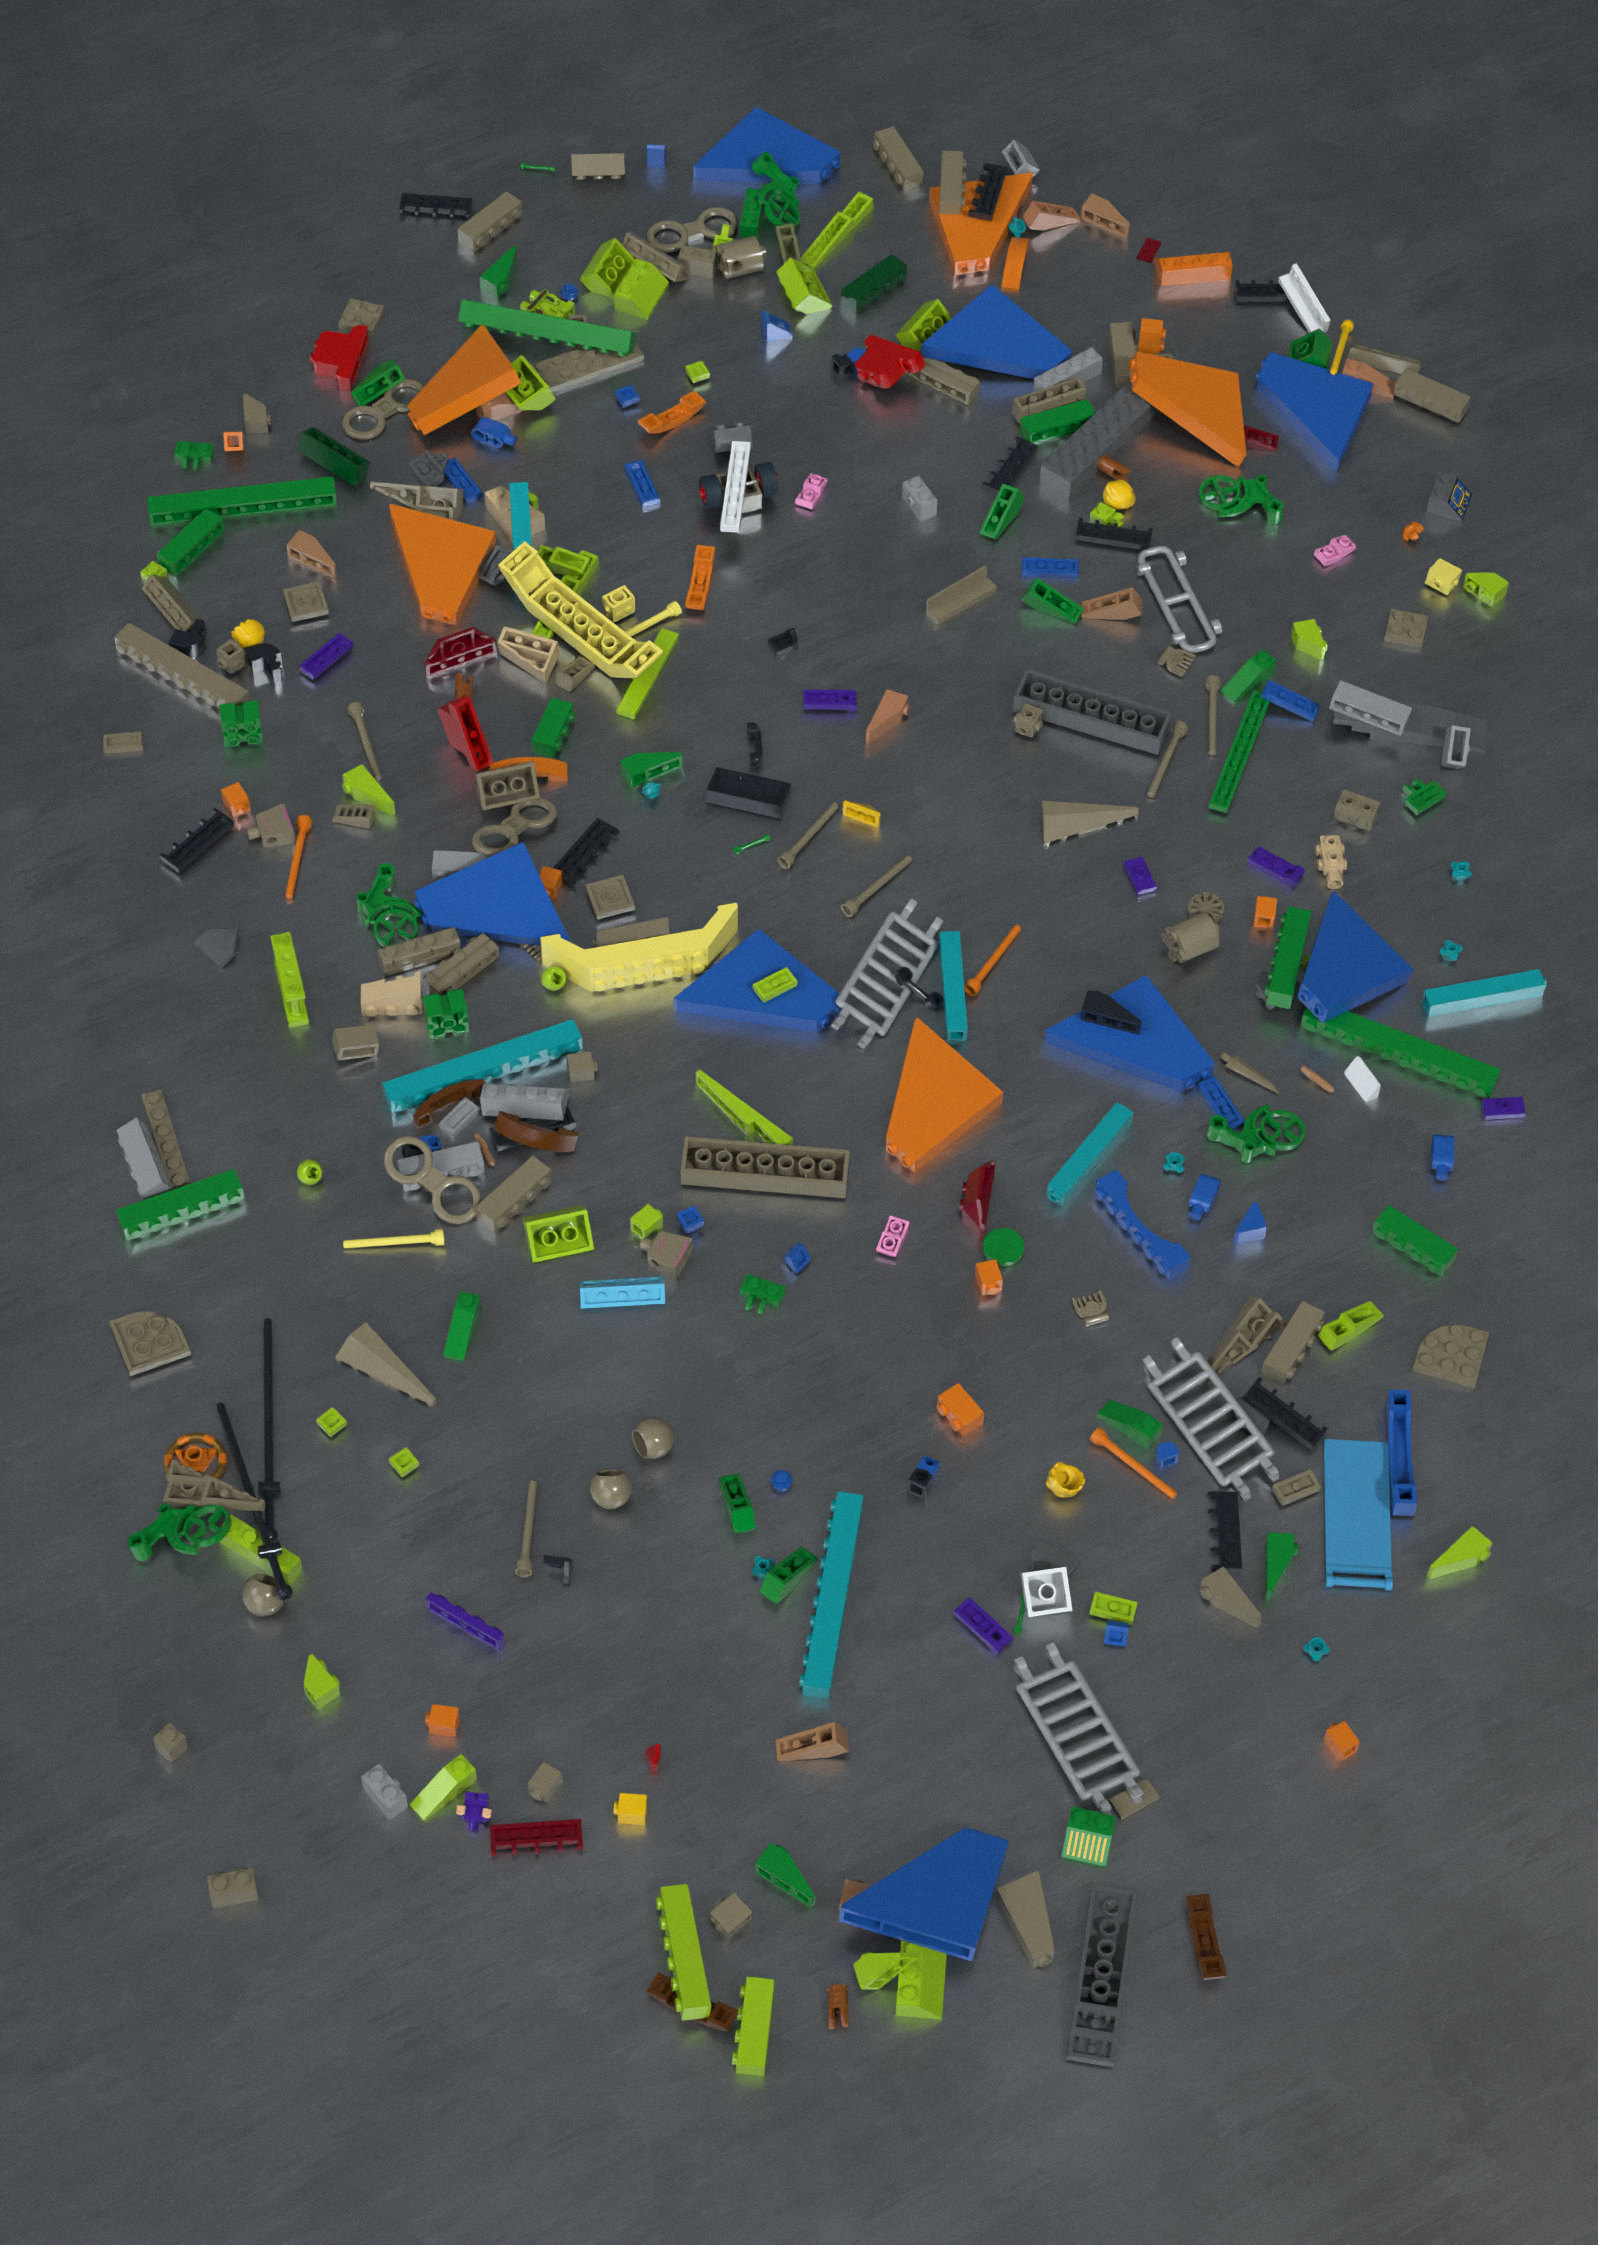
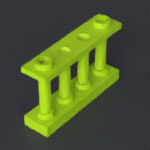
[270,932,309,1028]

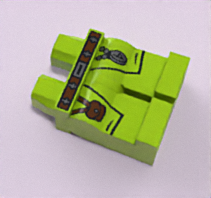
[520,289,575,319]

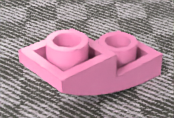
[795,473,828,510]
[1313,535,1357,566]
[876,1216,910,1258]

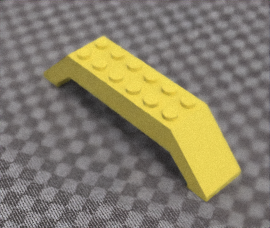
[498,541,663,678]
[540,903,738,992]

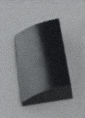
[705,767,791,819]

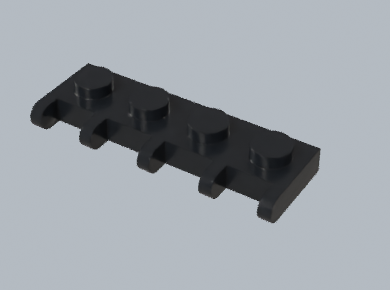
[968,163,1008,221]
[399,193,473,220]
[1235,280,1290,302]
[981,437,1038,495]
[1075,517,1153,550]
[159,808,234,873]
[553,817,620,885]
[489,1105,576,1151]
[1242,1377,1328,1450]
[1207,1491,1242,1573]

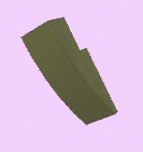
[775,223,802,264]

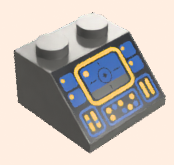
[1426,472,1472,523]

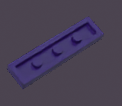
[426,1592,505,1651]

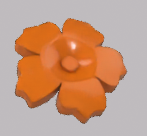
[1402,521,1424,541]

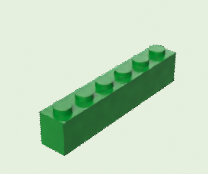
[1264,906,1312,1009]
[116,1169,244,1240]

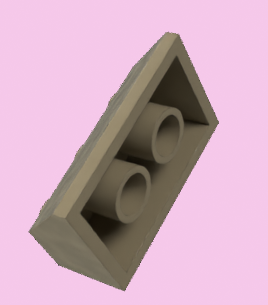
[571,153,625,180]
[476,761,540,810]

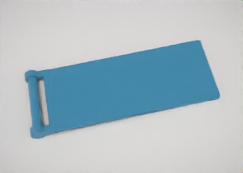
[1324,1439,1393,1591]

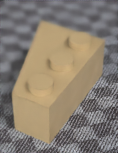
[485,486,545,544]
[498,626,560,684]
[361,971,423,1017]

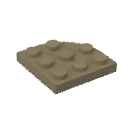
[109,1311,191,1376]
[1412,1325,1489,1388]

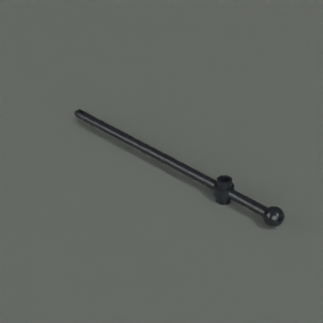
[258,1318,280,1542]
[217,1402,293,1601]

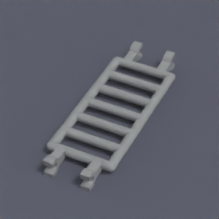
[831,898,943,1049]
[1142,1337,1280,1502]
[1014,1642,1143,1815]

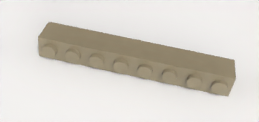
[114,623,250,708]

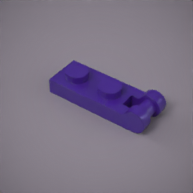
[803,690,857,712]
[1247,846,1305,887]
[953,1597,1013,1655]

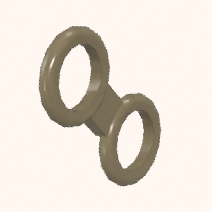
[647,207,739,253]
[342,379,424,440]
[472,797,557,857]
[384,1136,481,1225]

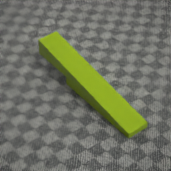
[801,192,874,269]
[531,550,599,639]
[696,1069,793,1145]

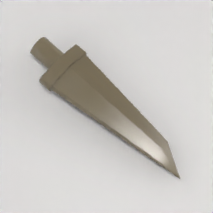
[1220,1052,1279,1094]

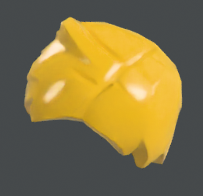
[1103,480,1136,510]
[231,619,265,650]
[1046,1462,1085,1498]

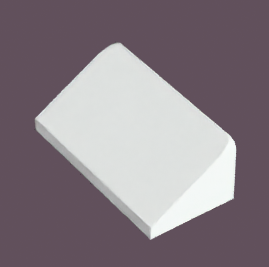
[1344,1056,1381,1102]

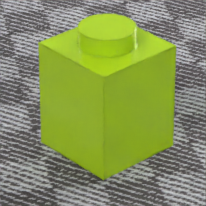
[630,1204,663,1239]

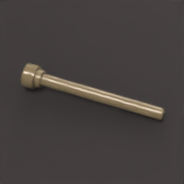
[1205,675,1221,756]
[347,702,382,781]
[1147,721,1188,798]
[777,802,840,869]
[841,855,912,917]
[515,1480,538,1577]

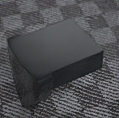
[768,628,798,657]
[543,1555,573,1584]

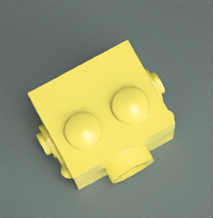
[1425,558,1462,596]
[602,585,635,623]

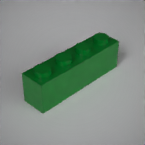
[1019,399,1095,444]
[157,509,225,576]
[1372,1205,1458,1276]

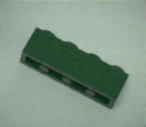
[841,254,907,313]
[298,427,370,486]

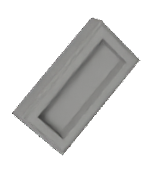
[438,1097,481,1138]

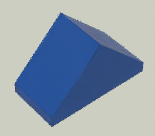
[647,144,667,167]
[761,310,793,343]
[1233,1201,1267,1244]

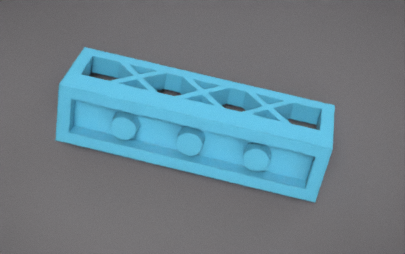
[579,1276,665,1309]

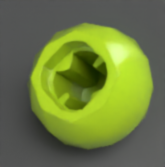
[541,965,566,991]
[297,1159,323,1185]

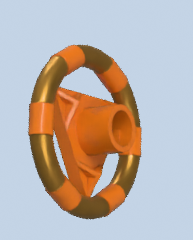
[164,1433,227,1479]

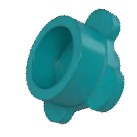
[1008,217,1026,237]
[642,782,661,799]
[1450,861,1472,880]
[1440,940,1463,961]
[1163,1152,1185,1173]
[752,1556,775,1578]
[1303,1636,1330,1661]

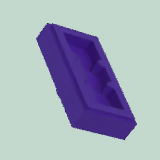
[1124,856,1157,895]
[1481,1097,1526,1120]

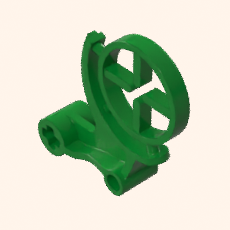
[751,152,800,228]
[1199,475,1283,524]
[356,863,423,947]
[1206,1104,1305,1163]
[127,1504,232,1561]

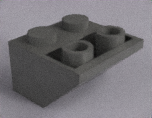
[709,421,753,453]

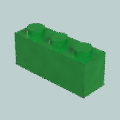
[740,188,764,240]
[531,697,576,758]

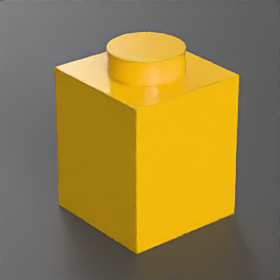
[614,1793,647,1825]

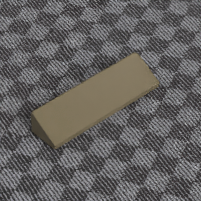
[1348,344,1423,374]

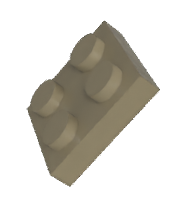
[338,298,385,336]
[283,581,329,622]
[1384,608,1428,649]
[585,875,635,920]

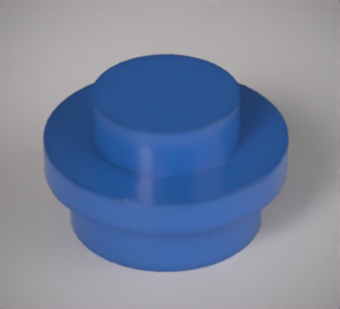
[560,284,578,301]
[771,1470,792,1491]

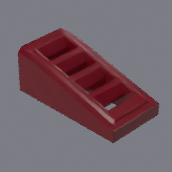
[1244,425,1279,452]

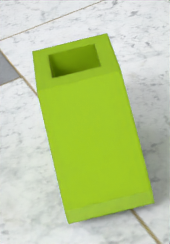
[1463,573,1509,607]
[1291,619,1328,660]
[304,1654,340,1710]

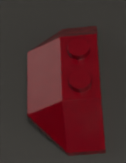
[424,627,497,678]
[959,1160,996,1241]

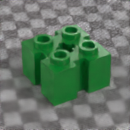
[219,700,263,747]
[423,989,469,1039]

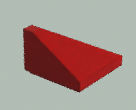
[645,1743,661,1774]

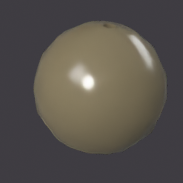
[632,1417,674,1459]
[589,1469,632,1509]
[242,1574,285,1617]

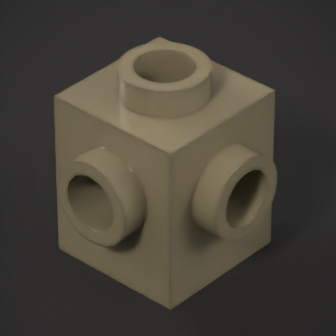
[216,639,245,674]
[1014,703,1043,738]

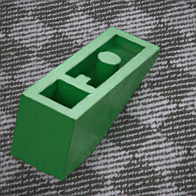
[480,246,517,298]
[350,358,406,406]
[979,484,1026,540]
[1020,578,1083,624]
[1220,649,1277,704]
[620,752,683,788]
[443,1291,481,1362]
[1097,1399,1163,1451]
[718,1473,756,1533]
[1265,1532,1298,1601]
[759,1546,818,1604]
[755,1842,815,1908]

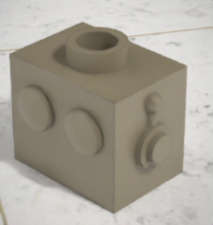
[709,1893,752,1940]

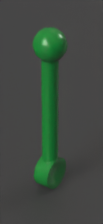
[520,162,556,171]
[733,834,771,854]
[1013,1594,1025,1635]

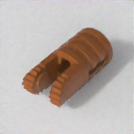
[1097,454,1131,482]
[455,673,473,701]
[828,1984,849,2030]

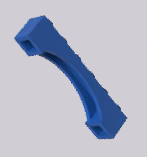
[1094,1169,1191,1280]
[1385,1389,1417,1516]

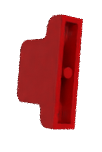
[310,325,369,391]
[855,334,926,389]
[438,694,494,772]

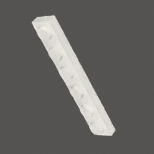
[720,441,751,533]

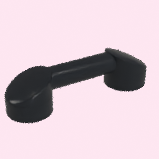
[747,722,763,768]
[895,967,943,1009]

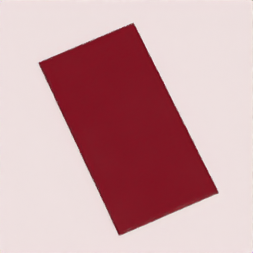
[1136,237,1162,263]

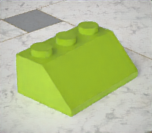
[579,238,635,299]
[776,257,833,314]
[614,258,669,320]
[896,298,952,352]
[506,355,556,410]
[522,1205,594,1263]
[895,1940,946,2020]

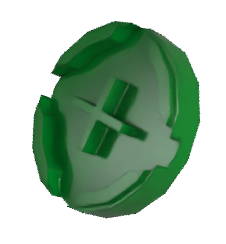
[982,1228,1024,1267]

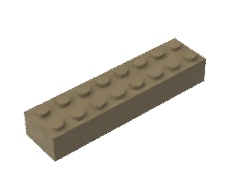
[681,1136,850,1198]

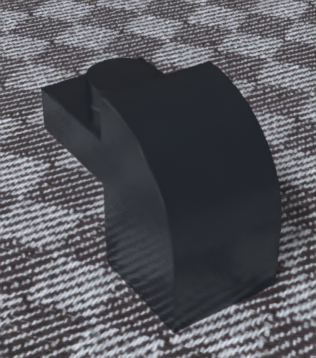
[168,619,207,658]
[245,643,283,683]

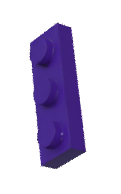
[299,633,354,680]

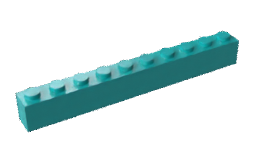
[382,1019,583,1113]
[799,1491,863,1699]

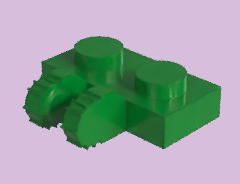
[174,441,215,471]
[1403,778,1447,816]
[740,1274,786,1315]

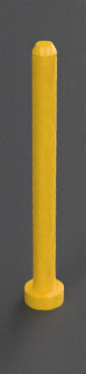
[1330,320,1354,375]

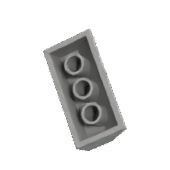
[480,1083,570,1120]

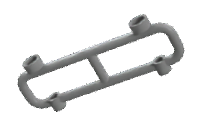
[1136,546,1222,653]

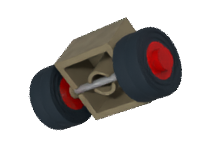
[699,462,778,513]

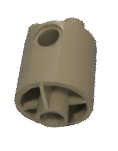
[715,235,767,279]
[1161,912,1220,963]

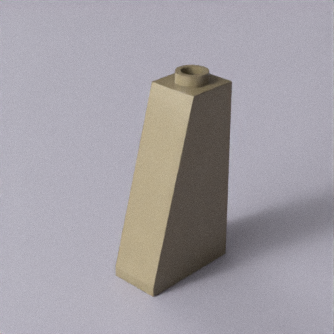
[593,917,669,948]
[995,1871,1055,1968]

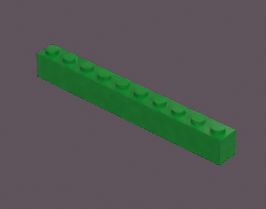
[458,299,637,357]
[147,476,337,526]
[1301,1007,1501,1098]

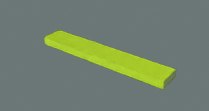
[617,628,679,720]

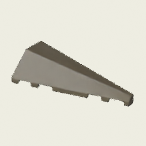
[370,482,464,521]
[1041,801,1138,845]
[1201,1295,1287,1384]
[335,1322,436,1407]
[163,1460,265,1511]

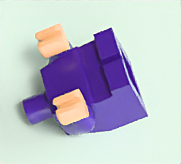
[456,1791,492,1832]

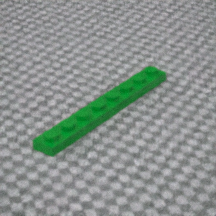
[1209,690,1270,813]

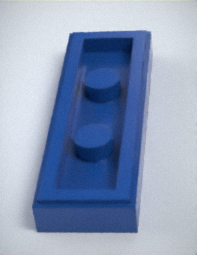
[445,457,483,504]
[624,460,660,508]
[1022,557,1079,578]
[1261,680,1320,722]
[1197,1076,1245,1130]

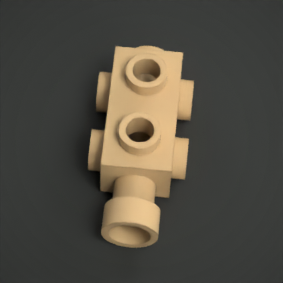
[1315,835,1347,889]

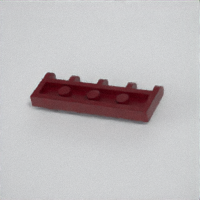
[490,1819,583,1857]

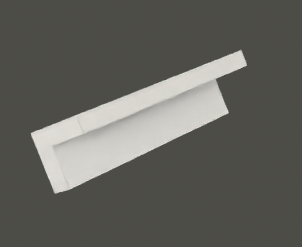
[1278,263,1330,333]

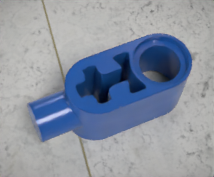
[471,417,517,448]
[1431,1134,1454,1181]
[1188,1173,1221,1221]

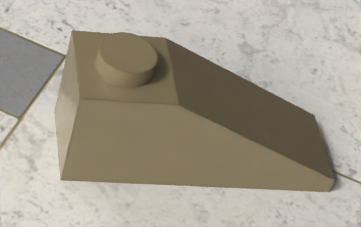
[1200,1567,1262,1628]

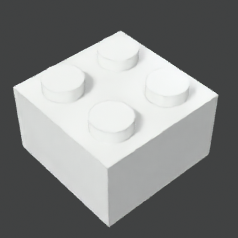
[1020,1567,1072,1617]

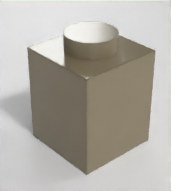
[567,1052,598,1083]
[153,1723,188,1763]
[528,1761,563,1803]

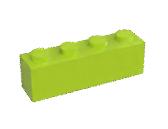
[220,1514,303,1585]
[732,1977,774,2076]

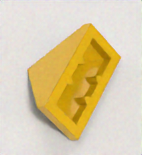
[843,800,881,828]

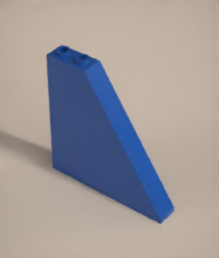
[693,107,841,184]
[920,284,1073,379]
[1255,352,1373,471]
[414,842,571,946]
[1296,891,1413,1023]
[674,929,842,1033]
[1045,975,1215,1092]
[839,1827,1009,1961]

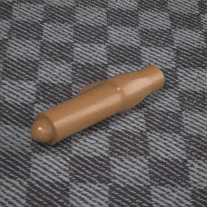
[1300,1065,1334,1093]
[473,1133,495,1166]

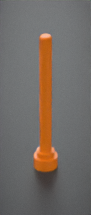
[285,815,312,899]
[964,925,1021,996]
[1089,1427,1177,1499]

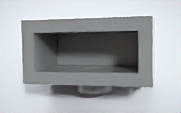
[1002,140,1040,177]
[902,476,938,522]
[1441,725,1471,770]
[361,1764,408,1820]

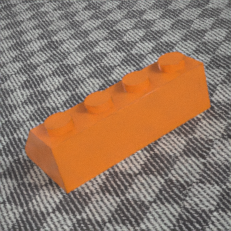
[1154,252,1233,286]

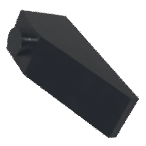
[1080,990,1142,1035]

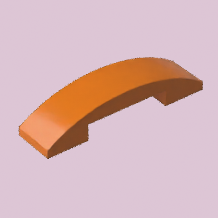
[1001,237,1029,292]
[638,391,706,434]
[685,545,715,610]
[490,757,567,781]

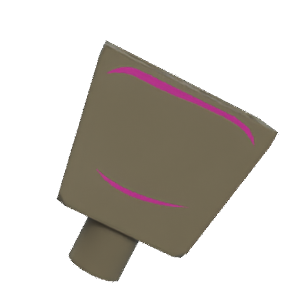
[246,803,295,847]
[640,1231,693,1280]

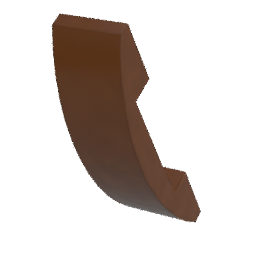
[413,1080,486,1131]
[494,1111,579,1152]
[1186,1894,1227,1980]
[647,1972,739,2032]

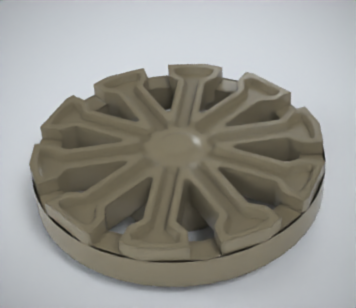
[1187,892,1225,923]

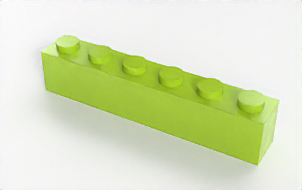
[656,1884,711,2021]

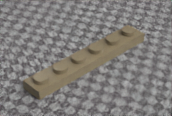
[141,1089,190,1190]

